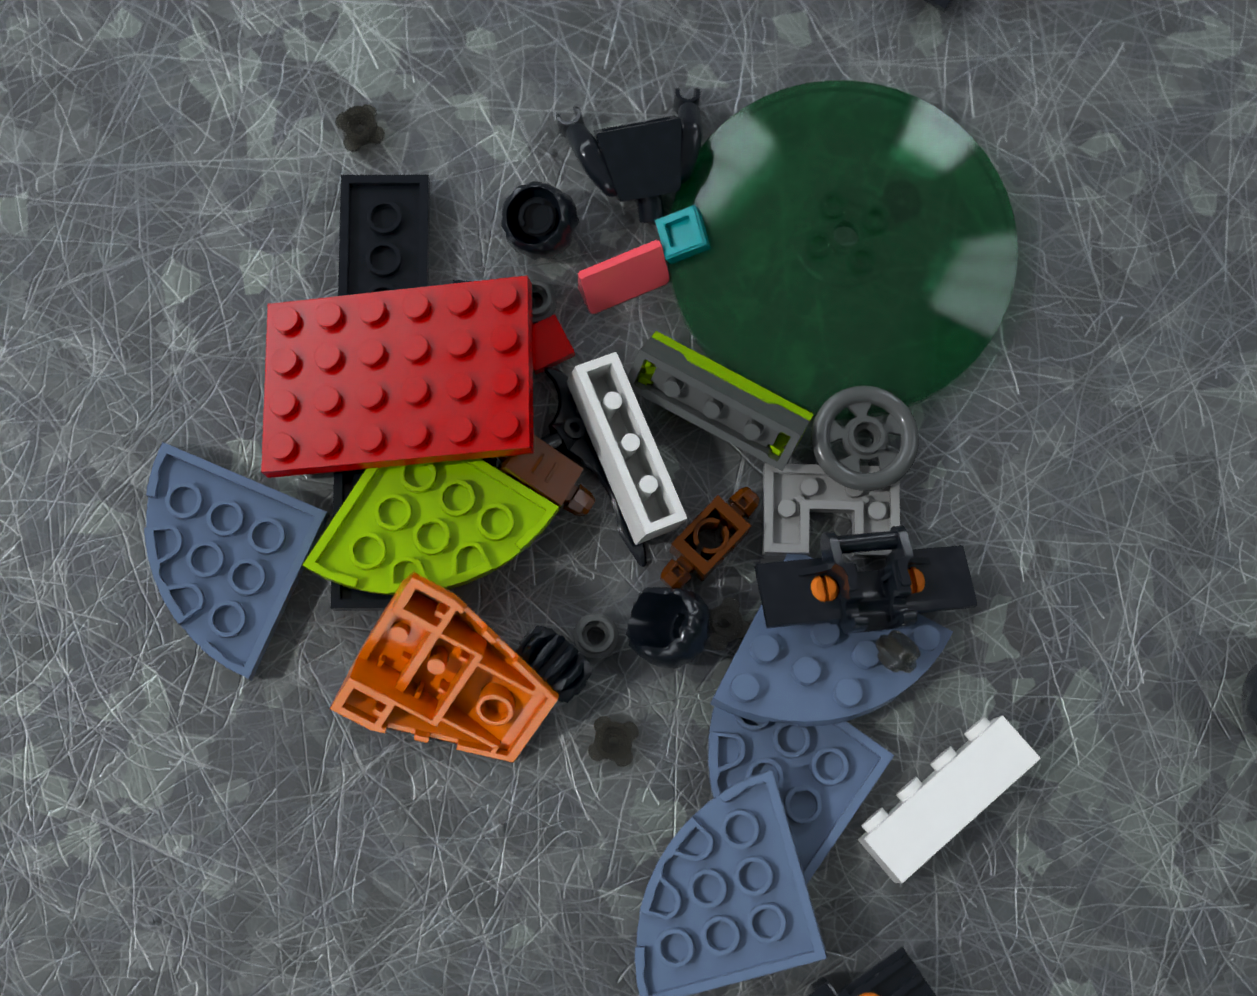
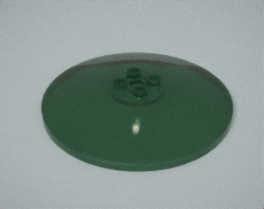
[668,80,1018,420]

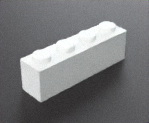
[567,352,687,545]
[857,715,1041,883]

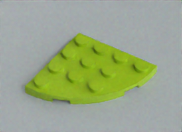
[303,458,559,595]

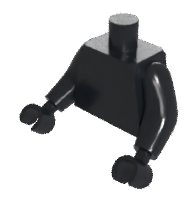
[556,88,703,223]

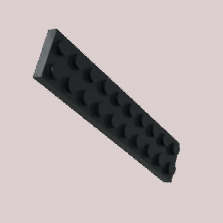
[331,175,430,611]

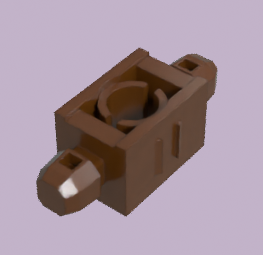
[490,435,595,516]
[660,487,760,589]

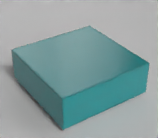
[655,205,711,264]

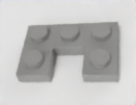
[762,463,900,558]

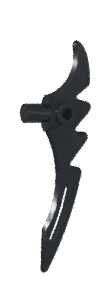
[541,367,647,567]

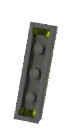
[627,331,814,471]

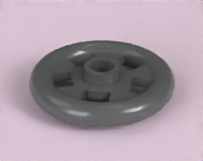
[811,386,919,491]

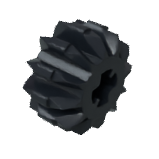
[515,625,593,703]

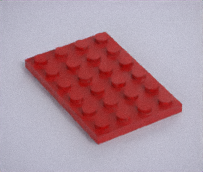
[261,276,534,478]

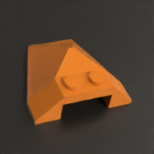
[330,572,559,763]

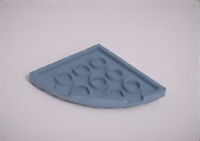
[144,442,329,681]
[710,554,953,727]
[707,706,894,884]
[635,769,827,996]

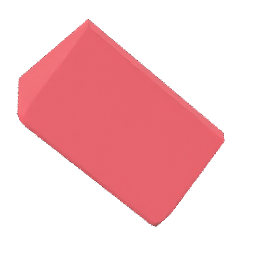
[578,240,669,314]

